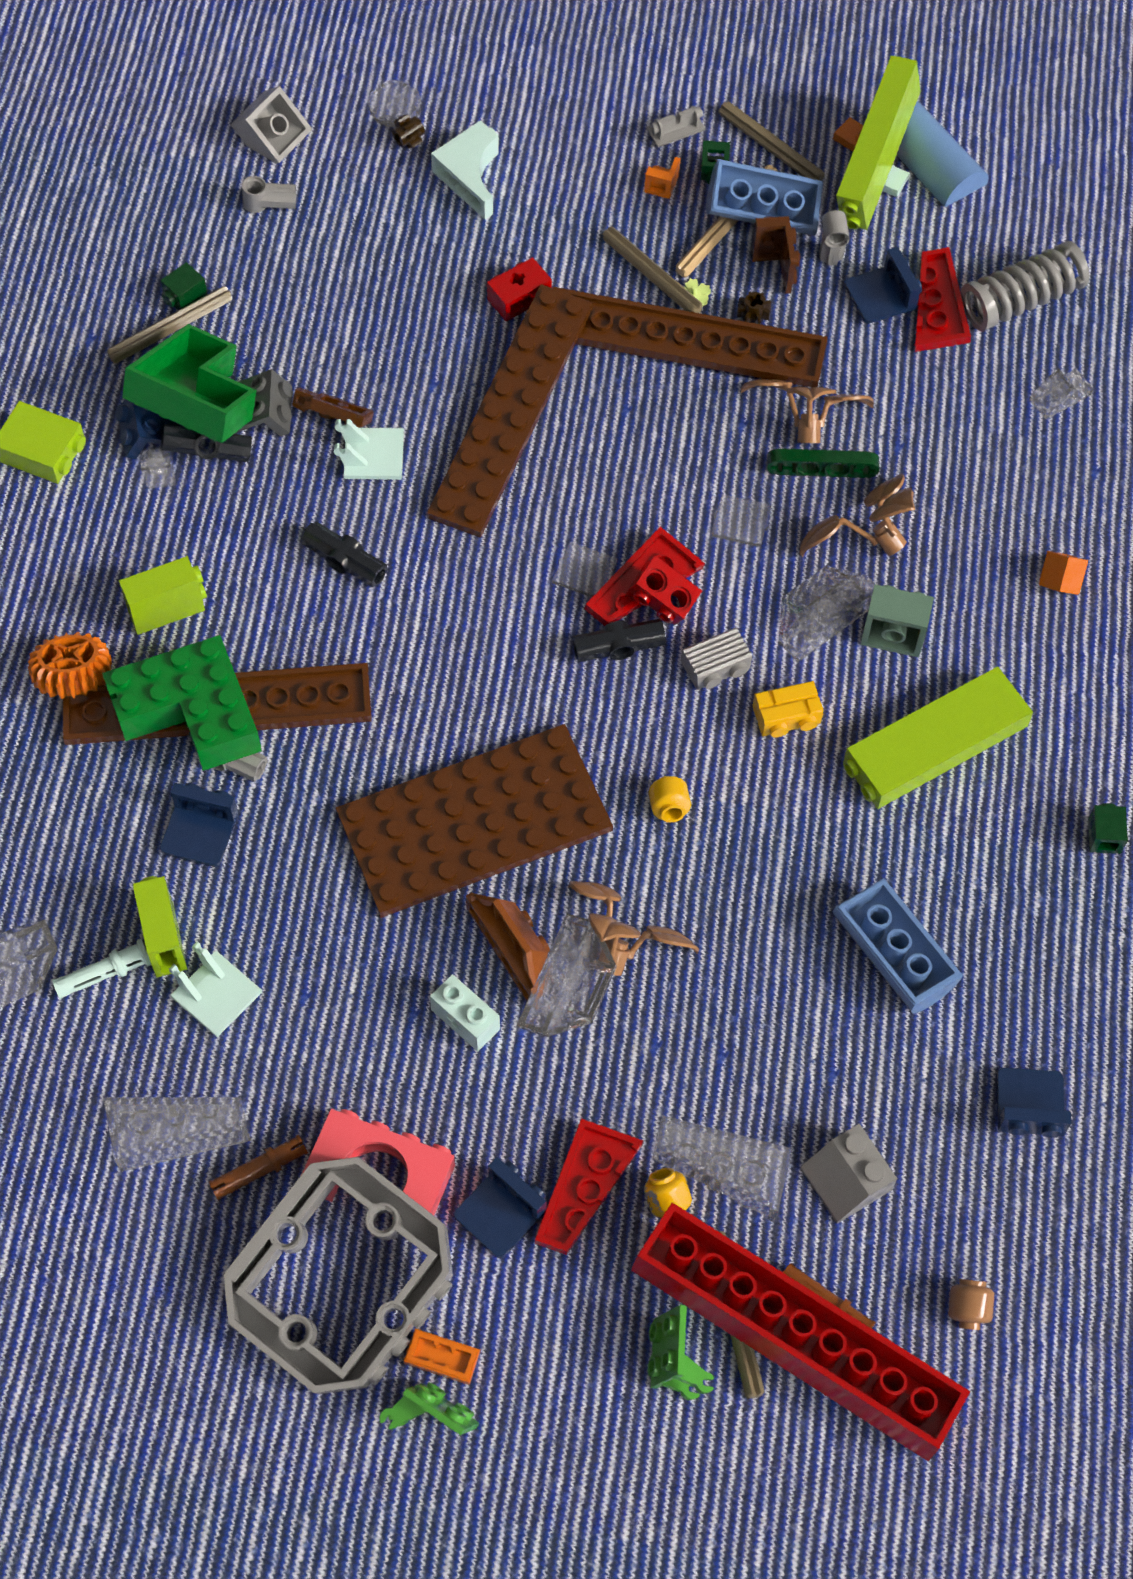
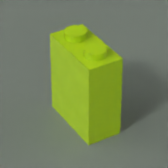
[0,401,86,484]
[119,556,207,635]
[133,876,188,978]

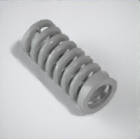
[961,241,1089,332]

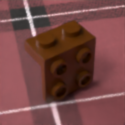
[751,216,800,294]

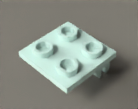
[334,419,404,480]
[169,942,262,1037]

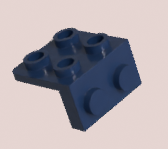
[845,246,922,324]
[116,399,184,459]
[160,783,239,867]
[997,1068,1072,1137]
[454,1157,547,1258]

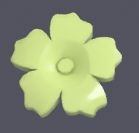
[684,278,711,307]

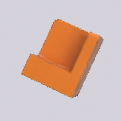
[644,157,681,199]
[1039,551,1089,595]

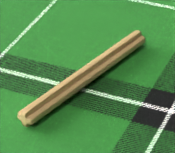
[675,165,778,278]

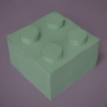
[860,584,934,658]

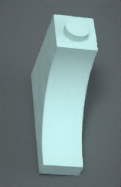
[431,120,499,219]

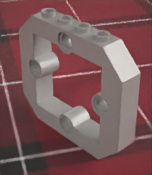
[224,1157,453,1394]

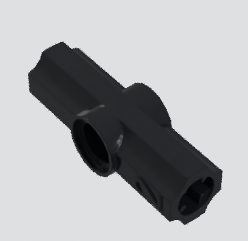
[161,424,252,462]
[301,521,388,588]
[572,618,666,663]

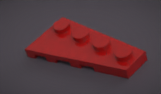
[915,247,971,352]
[584,526,705,626]
[535,1118,644,1255]

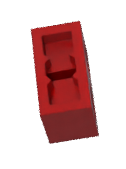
[627,556,702,625]

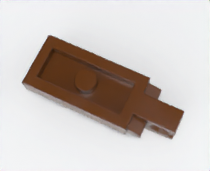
[292,388,374,428]

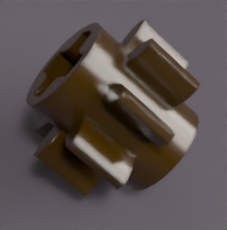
[391,114,425,149]
[737,291,772,324]

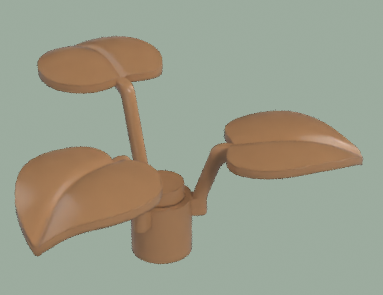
[741,379,874,443]
[800,473,915,557]
[568,881,699,976]

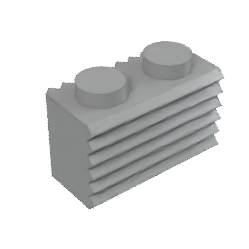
[681,628,752,690]

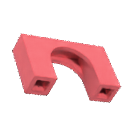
[301,1109,455,1220]

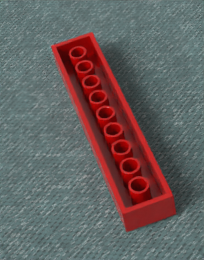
[631,1202,970,1461]

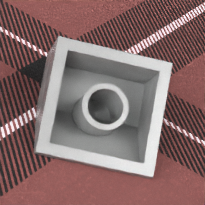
[230,86,313,164]
[800,1123,897,1224]

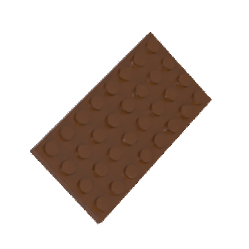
[335,724,613,918]

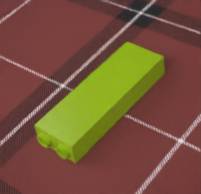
[836,55,921,230]
[843,666,1033,810]

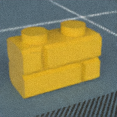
[753,681,823,737]

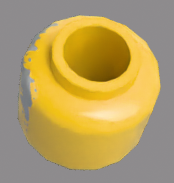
[644,1168,692,1218]

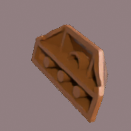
[466,893,550,1009]

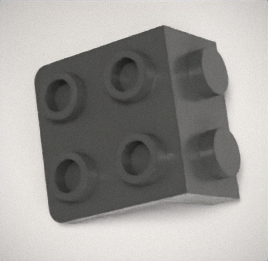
[236,369,293,437]

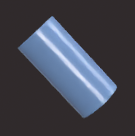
[896,102,989,207]
[706,159,824,236]
[833,878,963,1014]

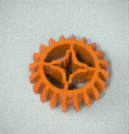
[28,632,112,699]

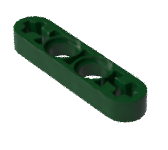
[767,448,879,478]

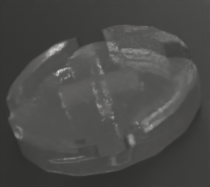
[368,80,422,127]

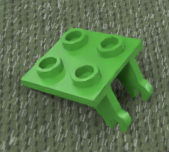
[647,1305,714,1400]
[380,1382,479,1435]

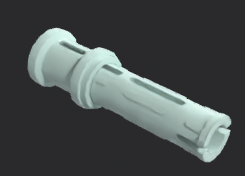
[52,939,151,999]

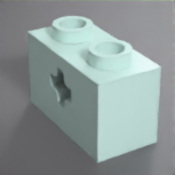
[430,974,500,1052]

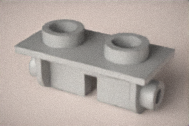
[646,105,706,147]

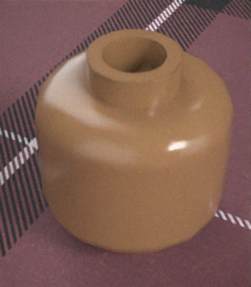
[948,1279,994,1330]

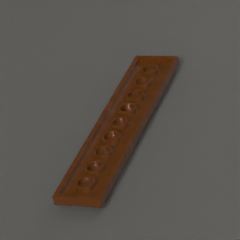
[427,284,593,538]
[553,287,828,387]
[63,663,372,745]

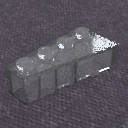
[103,1097,251,1172]
[653,1115,792,1223]

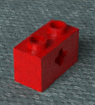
[487,257,552,322]

